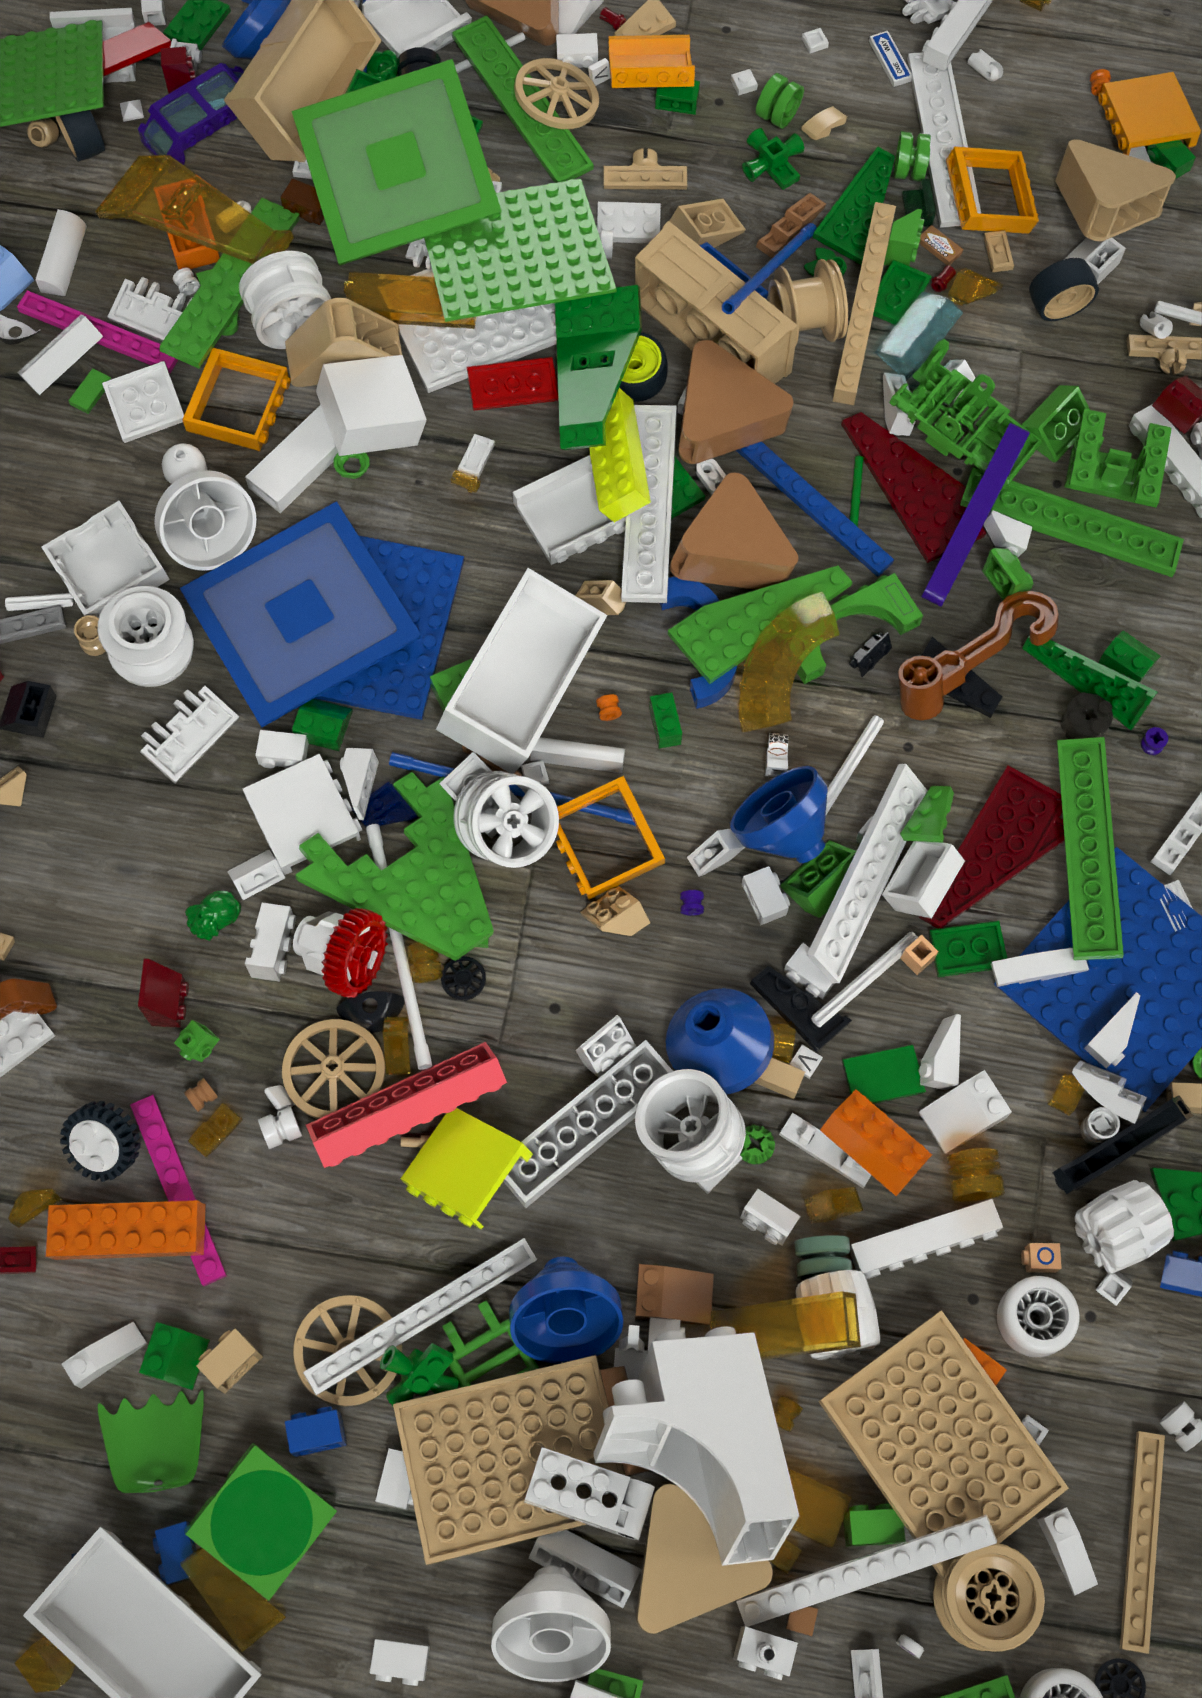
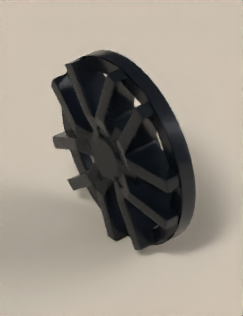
[441,956,486,1001]
[1094,1658,1146,1698]

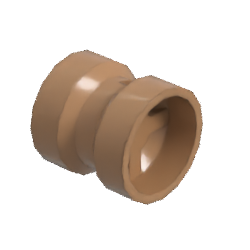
[183,1078,218,1112]

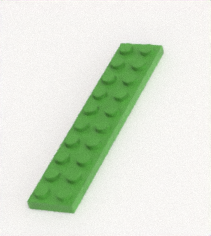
[452,15,594,183]
[160,198,299,369]
[960,468,1184,577]
[1057,737,1124,960]

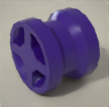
[1141,727,1168,755]
[680,890,704,916]

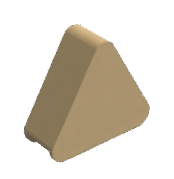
[1055,140,1176,241]
[285,298,402,387]
[636,1484,773,1634]

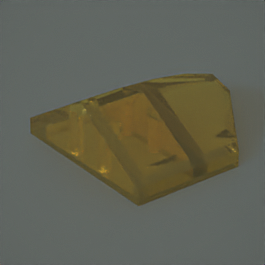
[8,1188,62,1228]
[14,1636,76,1693]

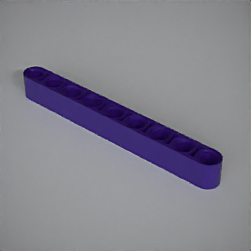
[922,423,1030,607]

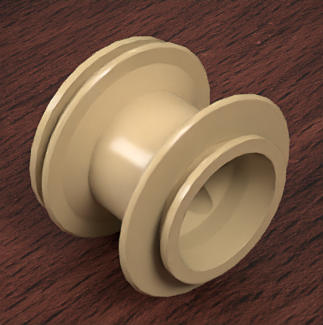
[768,259,848,347]
[933,1543,1045,1652]

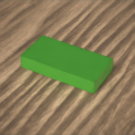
[69,368,112,414]

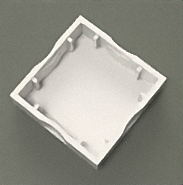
[42,501,170,618]

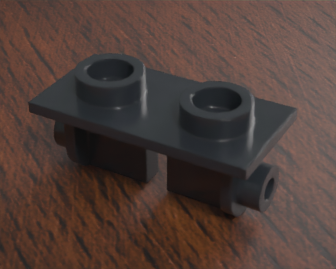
[849,632,892,677]

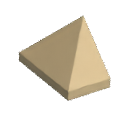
[0,766,26,806]

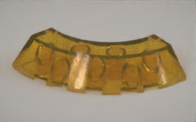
[738,591,840,732]

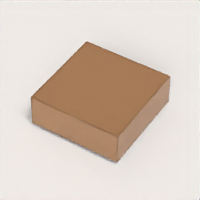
[785,1606,818,1636]

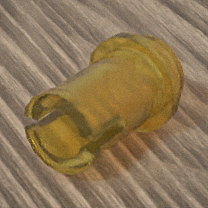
[451,470,481,493]

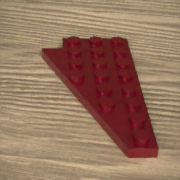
[841,412,986,563]
[919,765,1064,929]

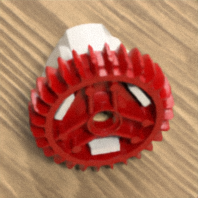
[293,908,388,998]

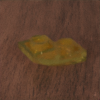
[188,1103,243,1157]

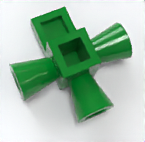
[742,128,805,190]
[380,1343,458,1406]

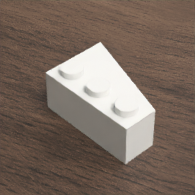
[245,903,296,982]

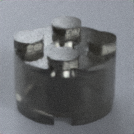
[1061,692,1113,739]

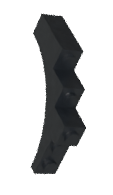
[1052,1095,1194,1194]

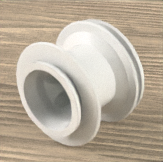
[97,586,194,687]

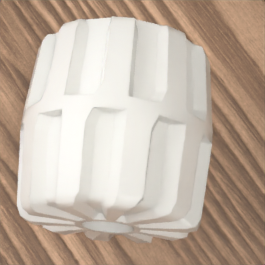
[1074,1180,1174,1273]
[796,1270,880,1360]

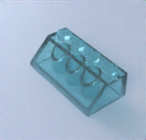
[875,292,963,381]

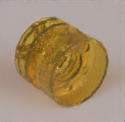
[946,1148,1005,1202]

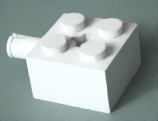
[733,1626,798,1680]

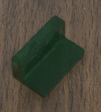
[902,179,936,227]

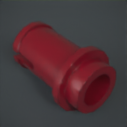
[599,7,626,30]
[931,265,956,292]

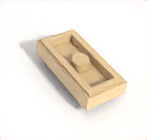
[983,230,1014,272]

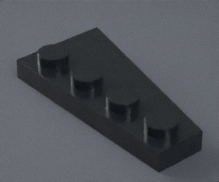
[921,636,1003,718]
[750,966,852,1052]

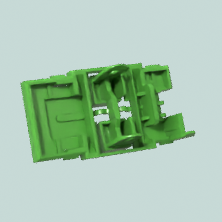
[889,339,1042,490]

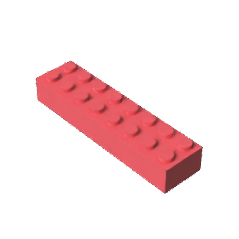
[306,1042,507,1168]

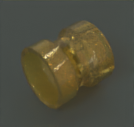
[774,1396,803,1432]

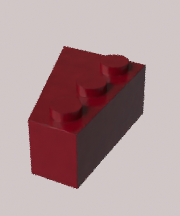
[160,47,197,106]

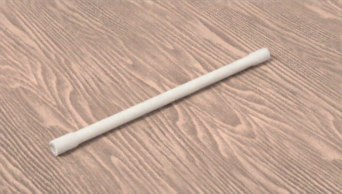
[366,824,432,1070]

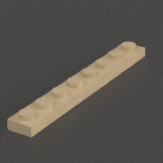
[1120,1431,1165,1654]

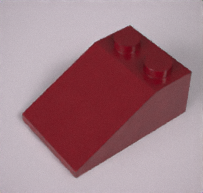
[1152,376,1202,434]
[138,959,189,1028]

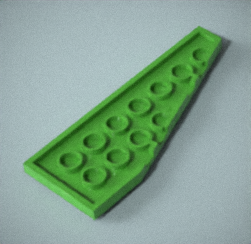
[668,566,852,684]

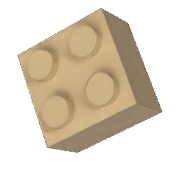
[196,1329,263,1394]

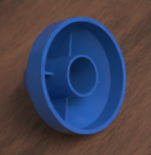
[222,0,291,59]
[730,766,828,863]
[666,988,774,1095]
[509,1257,623,1364]

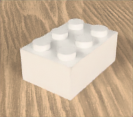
[882,841,965,919]

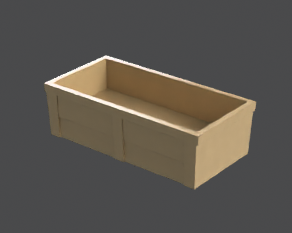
[224,0,382,162]
[635,221,798,384]

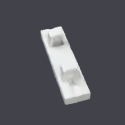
[779,1113,871,1188]

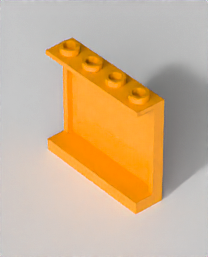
[608,35,695,88]
[1098,72,1201,156]

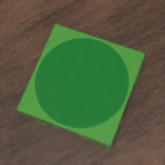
[184,1443,337,1601]

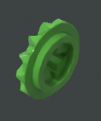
[740,1124,775,1164]

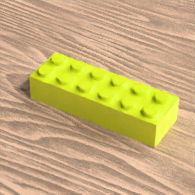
[589,388,651,523]

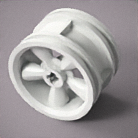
[239,251,331,349]
[454,771,559,868]
[635,1069,746,1182]

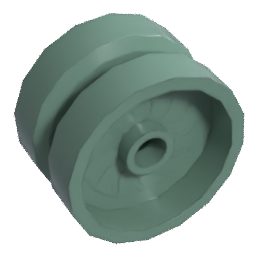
[794,1235,852,1280]

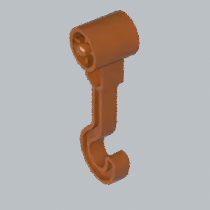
[898,591,1059,720]

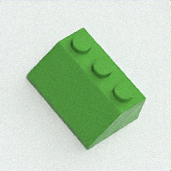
[1022,385,1090,462]
[780,840,856,918]

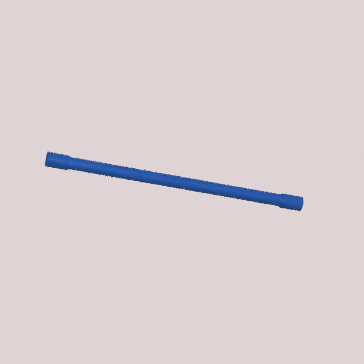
[722,223,817,314]
[389,752,636,826]

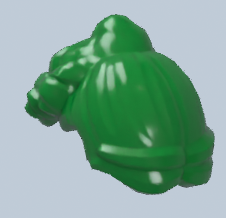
[366,50,397,80]
[185,891,241,941]

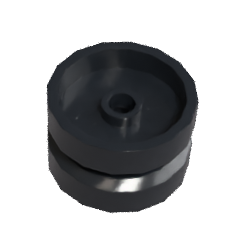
[397,47,442,76]

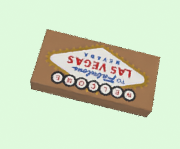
[919,225,963,266]

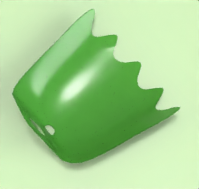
[98,1390,204,1493]

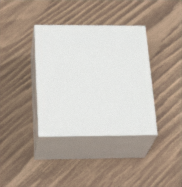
[316,355,427,456]

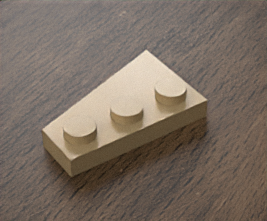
[614,0,676,36]

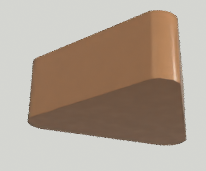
[465,0,559,46]
[678,340,793,464]
[670,473,798,590]

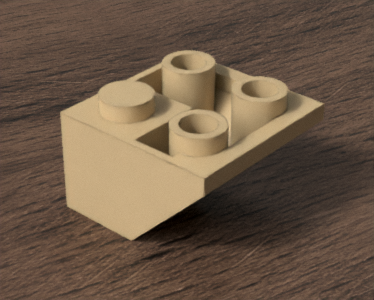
[580,886,650,936]

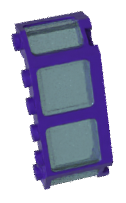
[138,63,244,175]

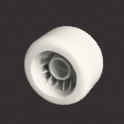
[997,1276,1080,1357]
[1020,1668,1103,1698]

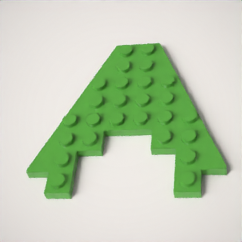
[296,772,494,961]

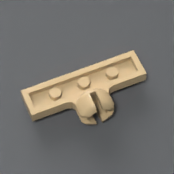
[604,148,687,190]
[1127,334,1202,375]

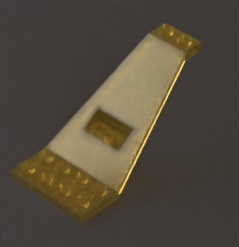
[95,155,294,264]

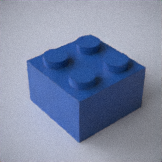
[284,1406,347,1457]

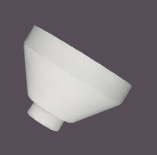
[155,471,256,570]
[491,1566,611,1682]

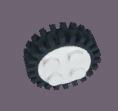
[60,1101,141,1182]

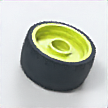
[603,332,668,402]

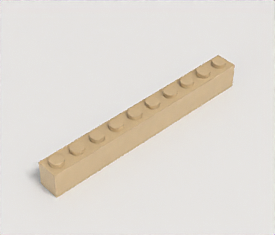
[833,202,896,405]

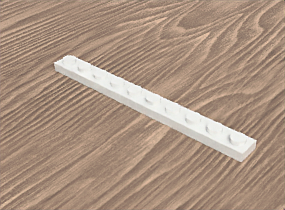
[303,1238,537,1396]
[736,1514,997,1627]

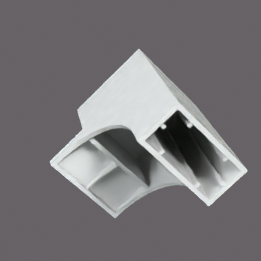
[593,1326,799,1566]

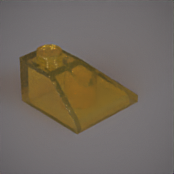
[948,268,1003,306]

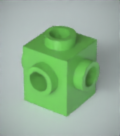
[174,1020,220,1062]

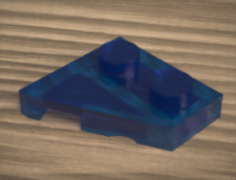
[352,781,417,828]

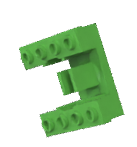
[1064,409,1172,508]

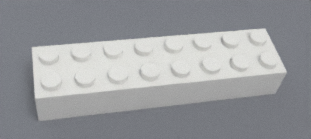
[503,1040,673,1208]

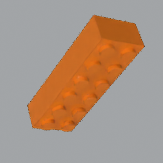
[46,1200,206,1260]

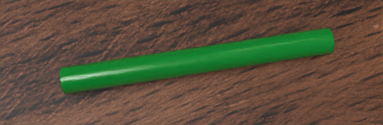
[850,456,864,527]

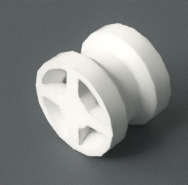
[173,268,200,296]

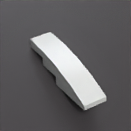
[1151,792,1202,875]
[991,948,1089,987]

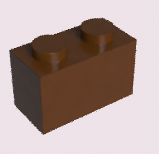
[280,178,324,225]

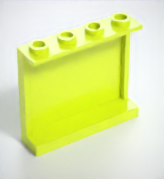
[400,1108,533,1230]

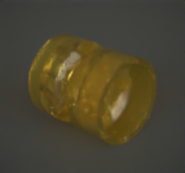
[406,942,443,983]

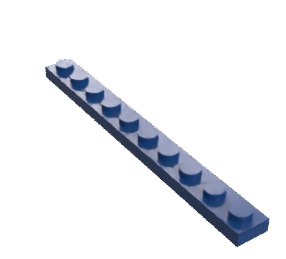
[736,442,894,577]

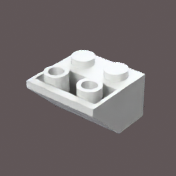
[1064,238,1126,284]
[576,1015,636,1078]
[740,1189,800,1245]

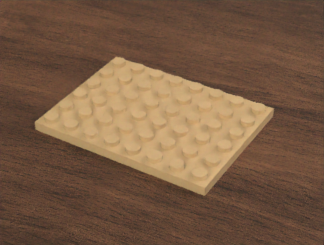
[818,1310,1069,1580]
[393,1355,625,1565]

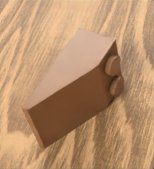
[635,1264,714,1326]

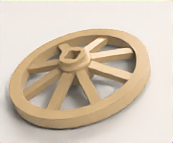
[514,58,599,129]
[282,1019,386,1119]
[293,1295,402,1407]

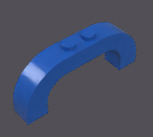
[660,577,737,709]

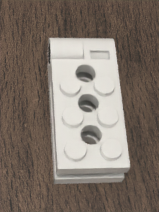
[524,1447,655,1540]

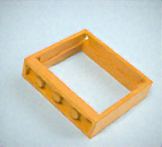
[946,146,1039,234]
[182,348,291,451]
[555,776,665,900]

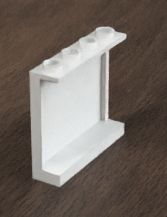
[362,0,472,58]
[50,8,136,83]
[513,455,626,565]
[243,754,362,875]

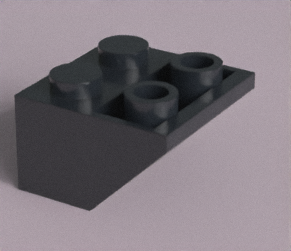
[0,681,57,738]

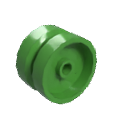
[756,73,804,129]
[894,131,931,182]

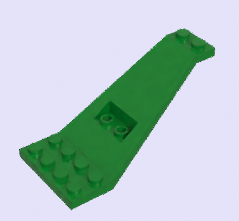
[555,285,642,450]

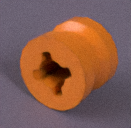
[1090,69,1111,96]
[596,694,622,721]

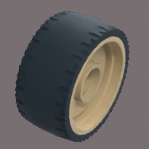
[55,110,105,161]
[1029,258,1099,321]

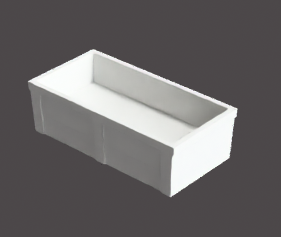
[436,568,607,774]
[23,1527,262,1698]

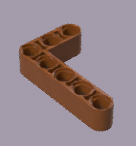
[0,979,57,1020]

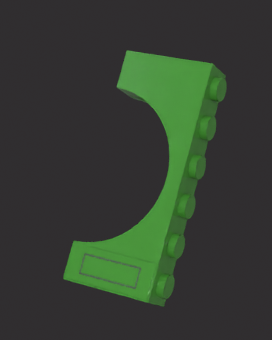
[777,573,923,684]

